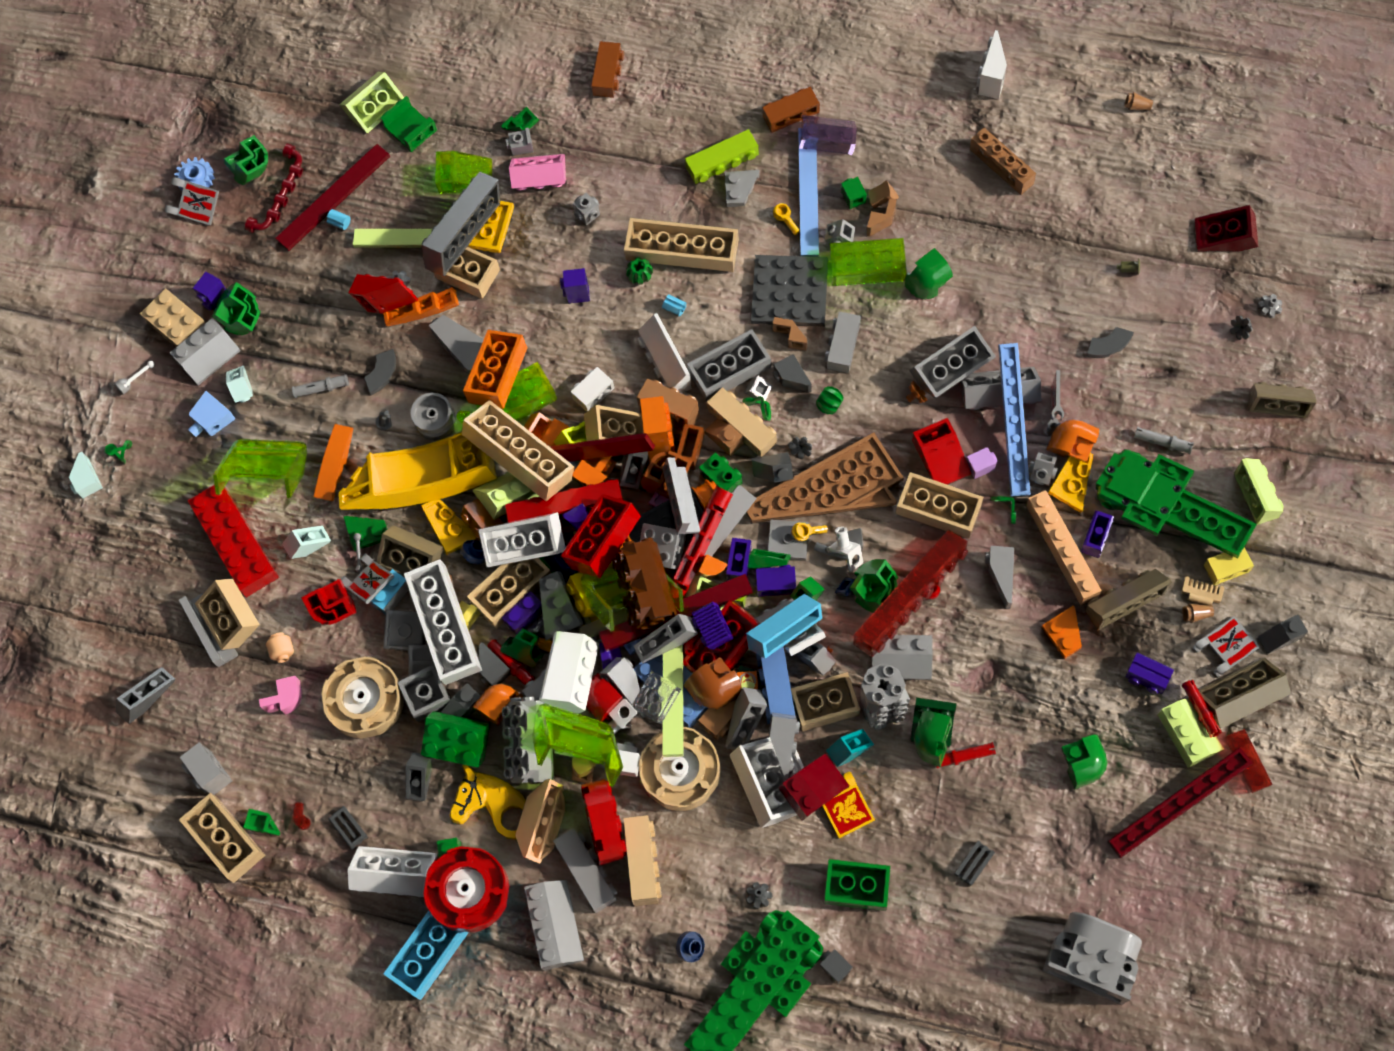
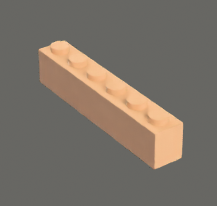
[1026,490,1102,605]

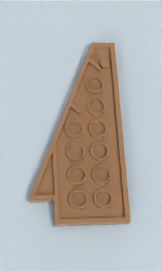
[746,432,904,523]

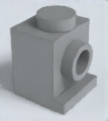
[506,128,534,156]

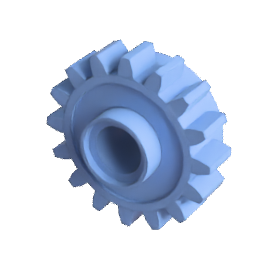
[174,157,215,191]

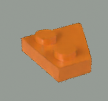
[1041,605,1082,659]

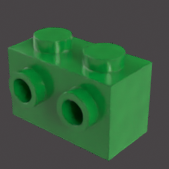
[699,452,742,493]

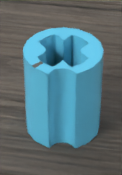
[326,209,351,230]
[662,294,687,316]

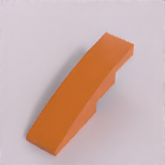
[383,287,459,327]
[314,424,353,501]

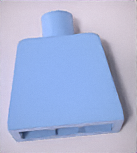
[188,391,235,437]

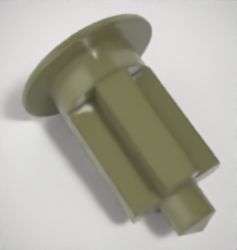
[1116,258,1140,275]

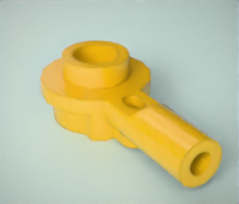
[773,203,800,235]
[791,522,828,542]

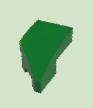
[501,106,539,131]
[243,809,280,836]

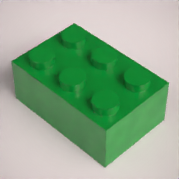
[421,711,490,768]
[824,859,891,911]

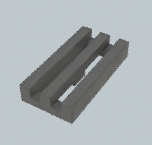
[328,806,368,850]
[954,841,995,886]

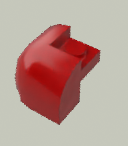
[301,579,356,625]
[586,673,623,723]

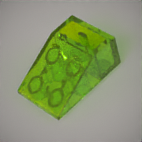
[435,151,492,194]

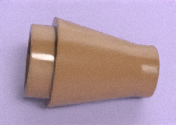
[1125,92,1153,111]
[1182,604,1214,623]

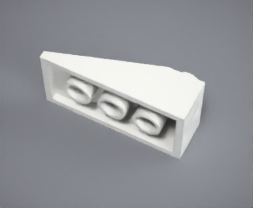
[478,512,566,567]

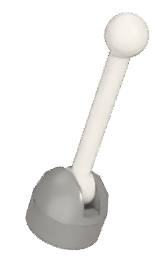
[114,361,155,395]

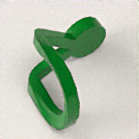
[742,396,771,421]
[105,440,133,465]
[990,496,1016,524]

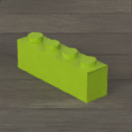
[685,129,759,184]

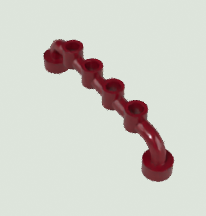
[245,143,303,233]

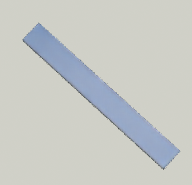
[798,128,819,257]
[998,343,1031,497]

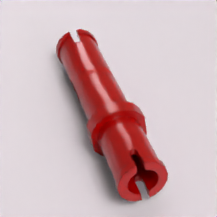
[487,639,535,686]
[1182,680,1222,738]
[936,742,996,768]

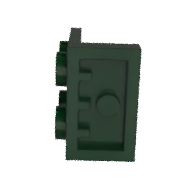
[910,697,957,748]

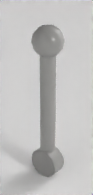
[353,533,363,573]

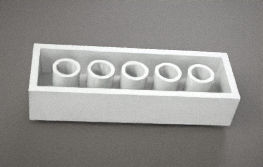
[404,559,482,685]

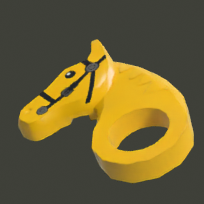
[449,765,526,840]

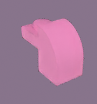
[259,676,302,715]

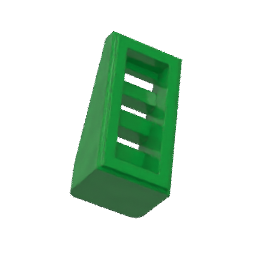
[748,549,791,569]

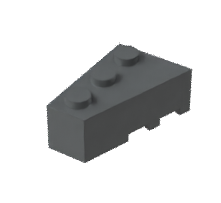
[539,571,585,641]

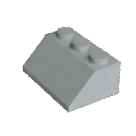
[170,318,241,386]
[872,635,933,680]

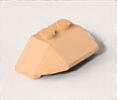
[515,779,565,863]

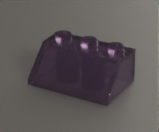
[799,115,857,155]

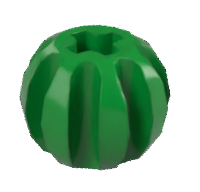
[626,257,653,285]
[816,386,844,414]

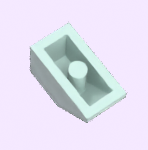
[226,365,253,403]
[69,452,103,498]
[282,526,331,559]

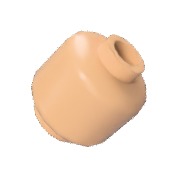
[266,633,294,663]

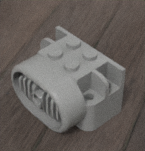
[1042,912,1142,1005]

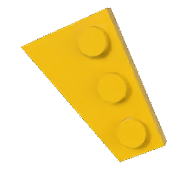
[467,201,514,253]

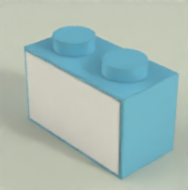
[370,569,409,615]

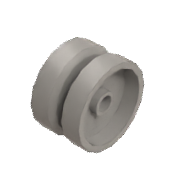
[411,393,456,441]

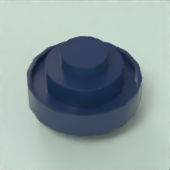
[461,540,486,564]
[676,931,705,962]

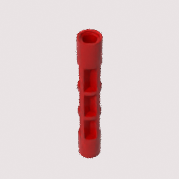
[669,486,733,602]

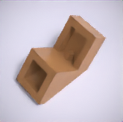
[867,198,897,236]
[773,317,807,351]

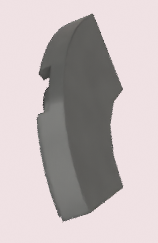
[1086,327,1134,358]
[364,349,396,395]

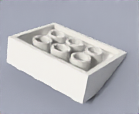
[730,737,804,828]

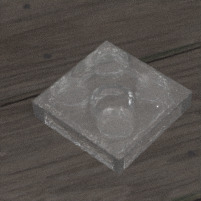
[632,671,681,724]

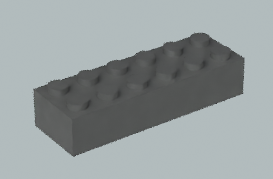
[421,172,500,277]

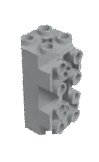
[859,663,910,730]
[502,697,554,783]

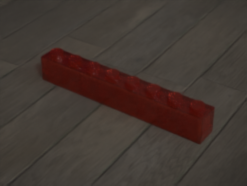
[853,530,968,658]

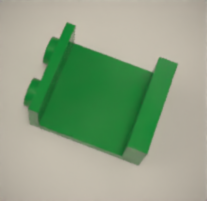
[380,96,437,152]

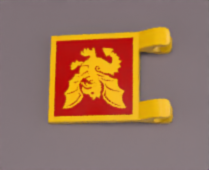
[823,772,875,839]

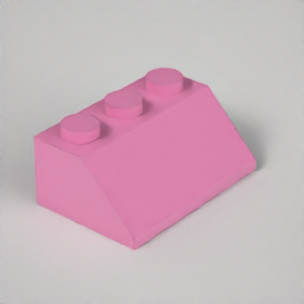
[509,154,566,190]

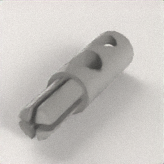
[814,542,847,560]

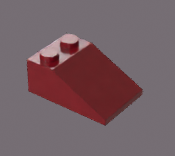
[1195,205,1258,251]
[778,753,850,821]

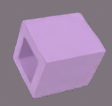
[966,447,997,479]

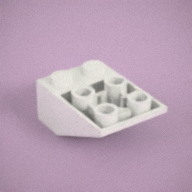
[976,30,1007,99]

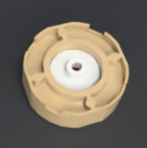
[322,657,404,739]
[639,727,721,811]

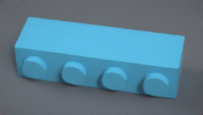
[746,594,822,659]

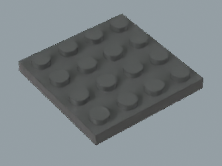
[751,255,828,327]

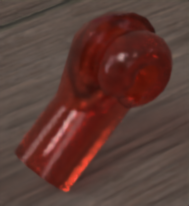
[292,802,311,830]

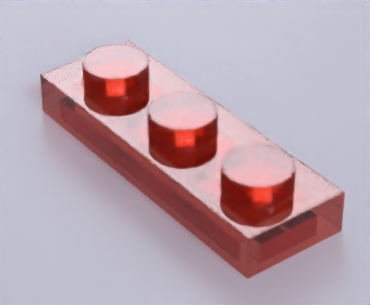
[1225,729,1273,794]

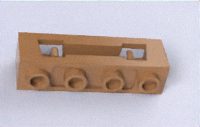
[970,128,1036,195]

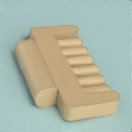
[1181,576,1224,605]

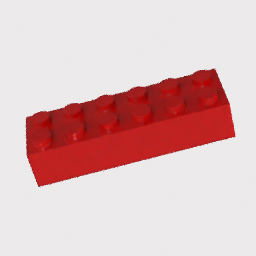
[505,479,623,533]
[188,481,280,598]

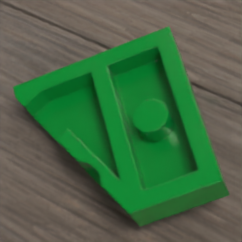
[344,516,388,551]

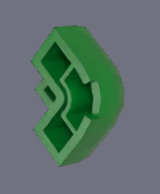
[224,135,268,185]
[904,248,953,300]
[212,282,260,335]
[850,559,899,615]
[914,711,952,767]
[1061,735,1108,789]

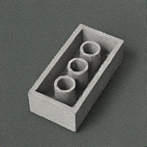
[687,329,771,402]

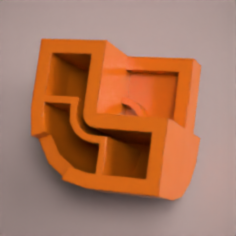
[1046,419,1099,463]
[572,456,617,486]
[473,684,523,726]

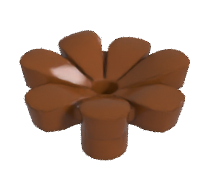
[906,381,928,403]

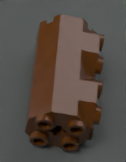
[612,537,677,630]

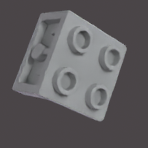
[640,523,687,569]

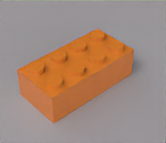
[463,330,527,409]
[640,396,675,461]

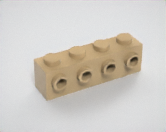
[707,387,777,457]

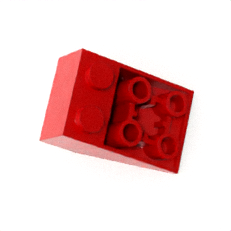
[348,274,418,314]
[912,418,972,485]

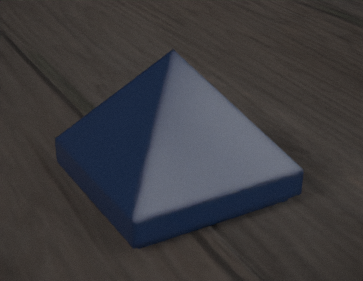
[835,577,855,596]

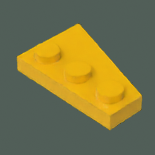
[1048,453,1093,513]
[421,499,479,555]

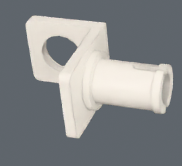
[829,527,863,572]
[601,699,637,738]

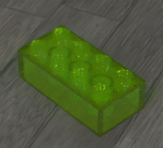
[830,238,907,286]
[475,362,557,421]

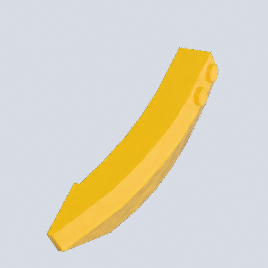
[339,432,497,510]

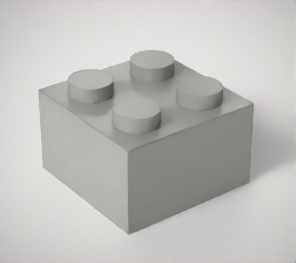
[397,665,451,722]
[180,742,232,795]

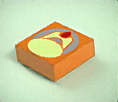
[737,671,758,689]

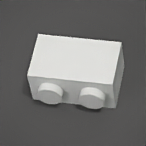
[571,367,614,412]

